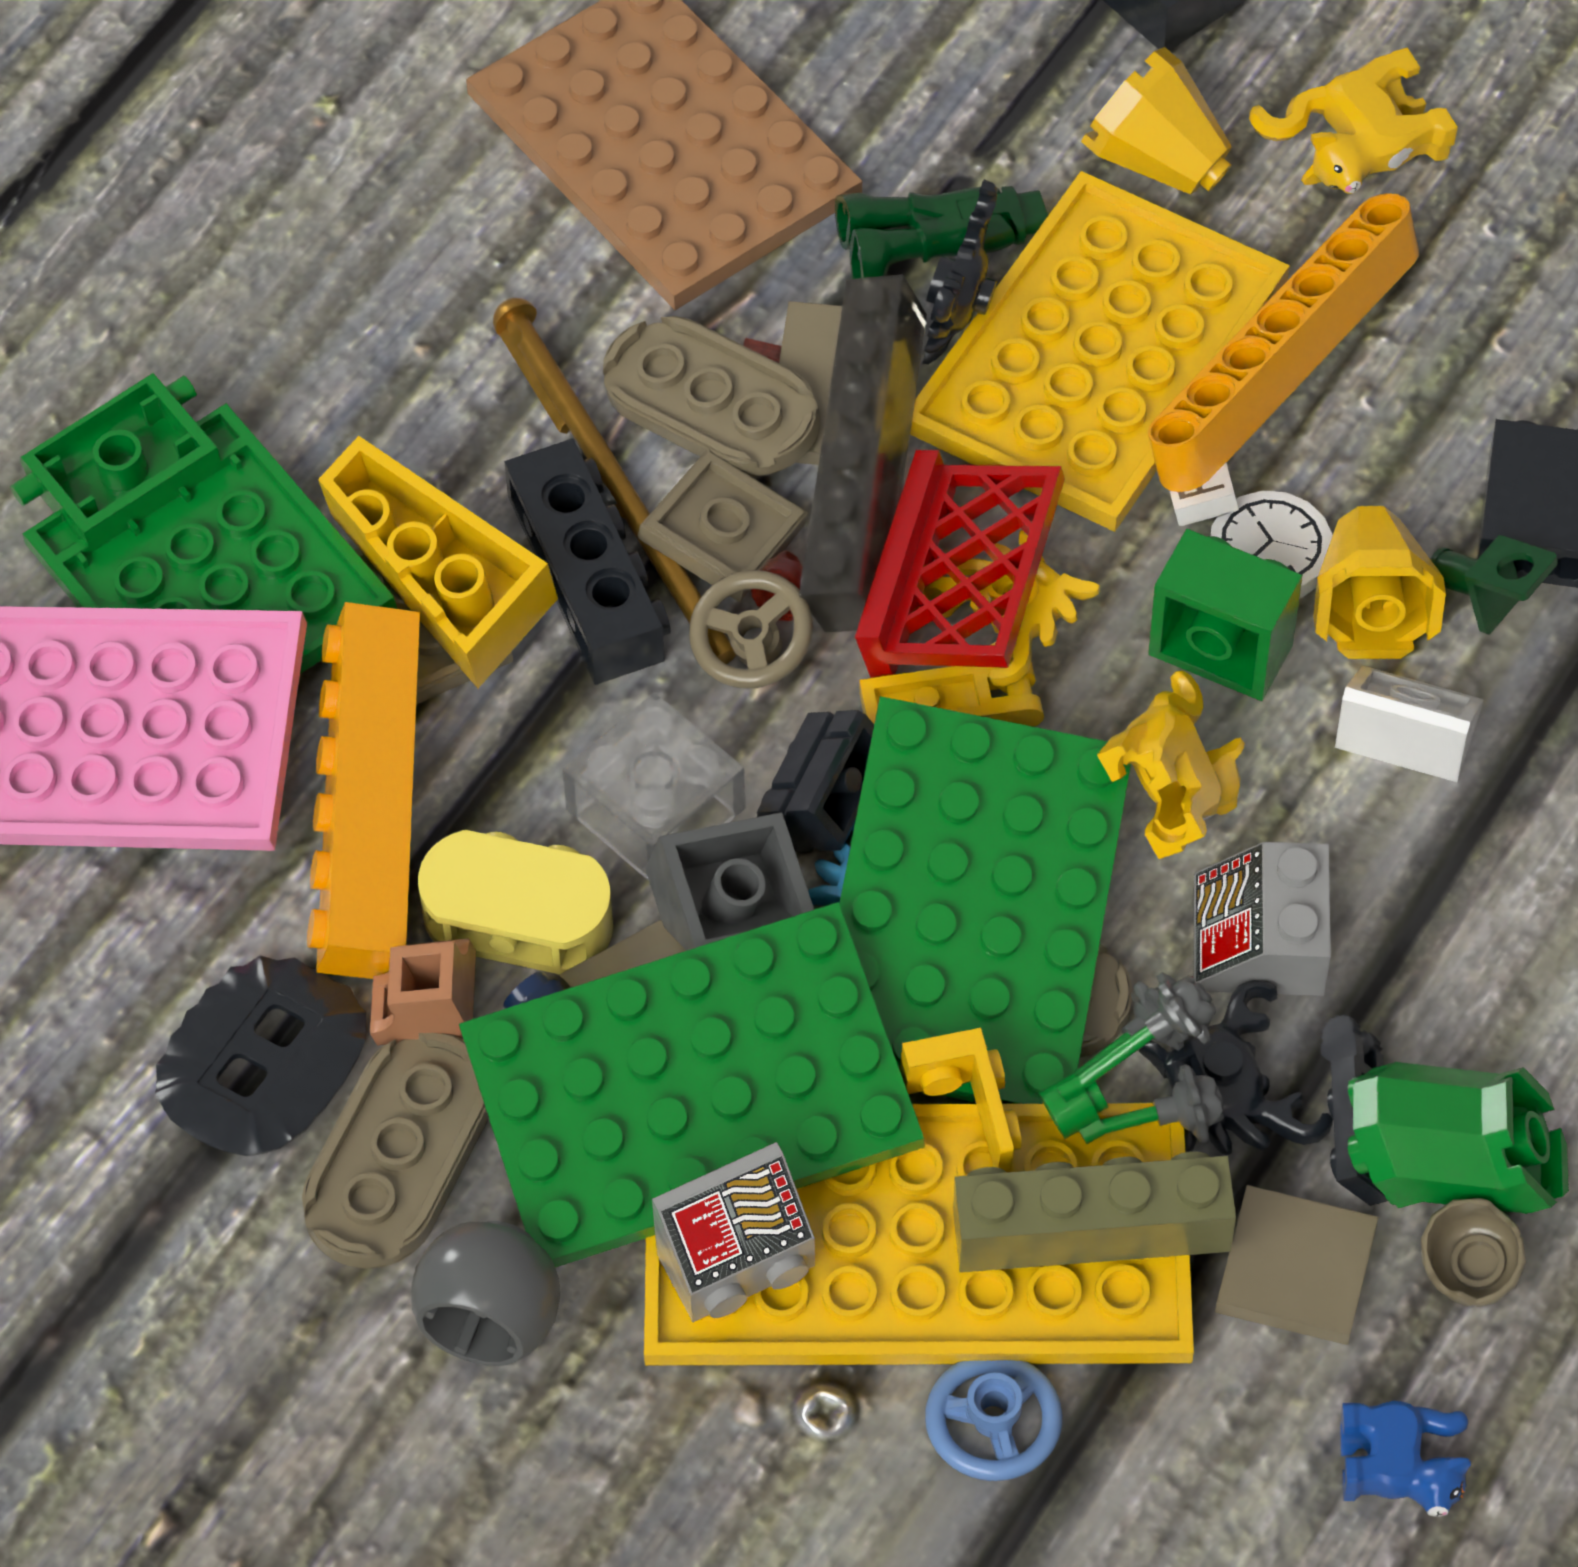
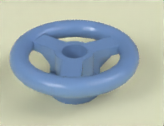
[925,1360,1063,1481]

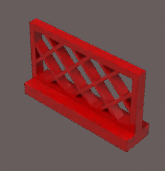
[855,450,1065,678]

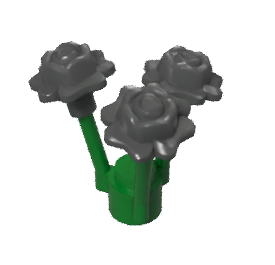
[1038,972,1224,1144]

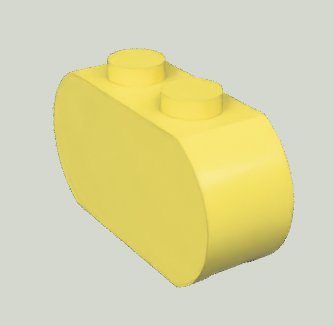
[418,830,613,974]

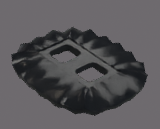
[155,955,366,1156]

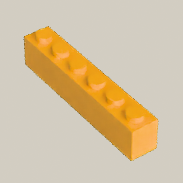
[307,602,420,979]

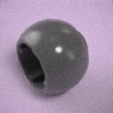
[411,1221,560,1366]

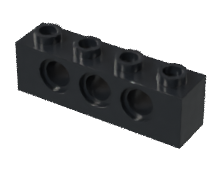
[504,438,671,685]

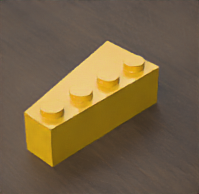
[318,435,558,689]

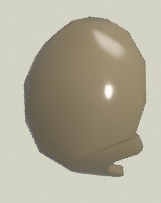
[1421,1198,1527,1307]

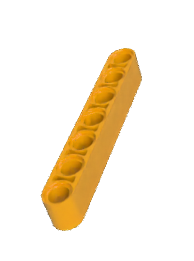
[1148,193,1419,492]

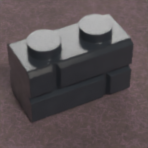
[757,710,874,852]

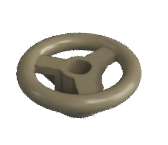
[689,570,813,689]

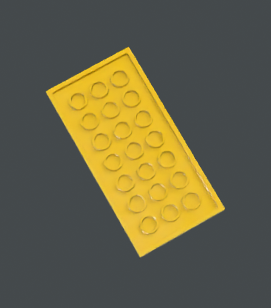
[644,1103,1194,1366]

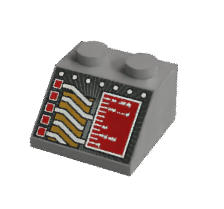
[1193,842,1331,996]
[652,1142,815,1322]

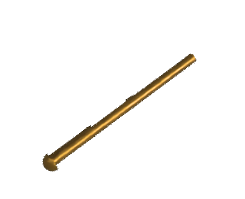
[493,298,736,664]

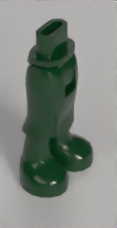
[835,186,1048,296]

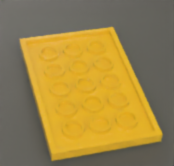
[902,171,1290,532]

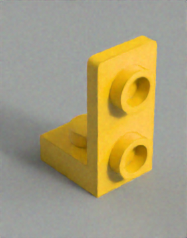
[899,1028,1022,1173]

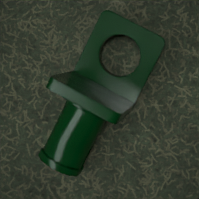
[1430,534,1558,635]

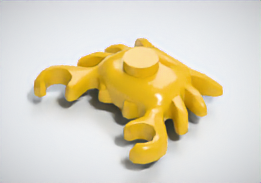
[919,529,1100,687]

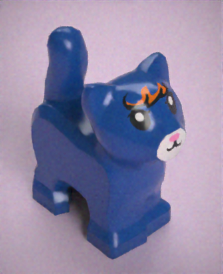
[1340,1401,1471,1517]

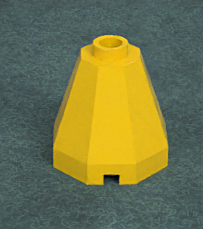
[1081,47,1232,194]
[1313,506,1446,659]

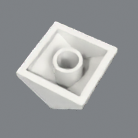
[1335,665,1484,782]

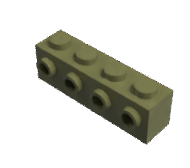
[953,1152,1236,1272]

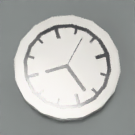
[1211,491,1333,599]

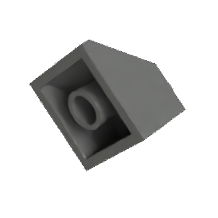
[645,812,814,951]

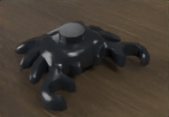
[922,179,998,365]
[1138,980,1334,1156]

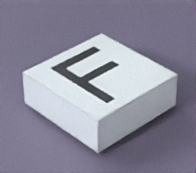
[1170,463,1239,526]

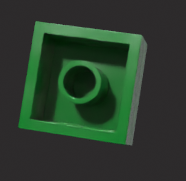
[1148,528,1303,701]

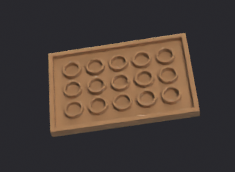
[466,0,862,310]

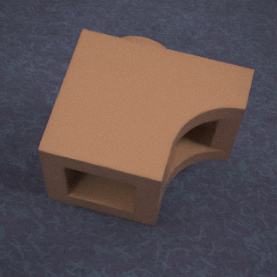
[370,938,476,1046]

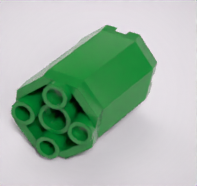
[1348,1062,1569,1214]

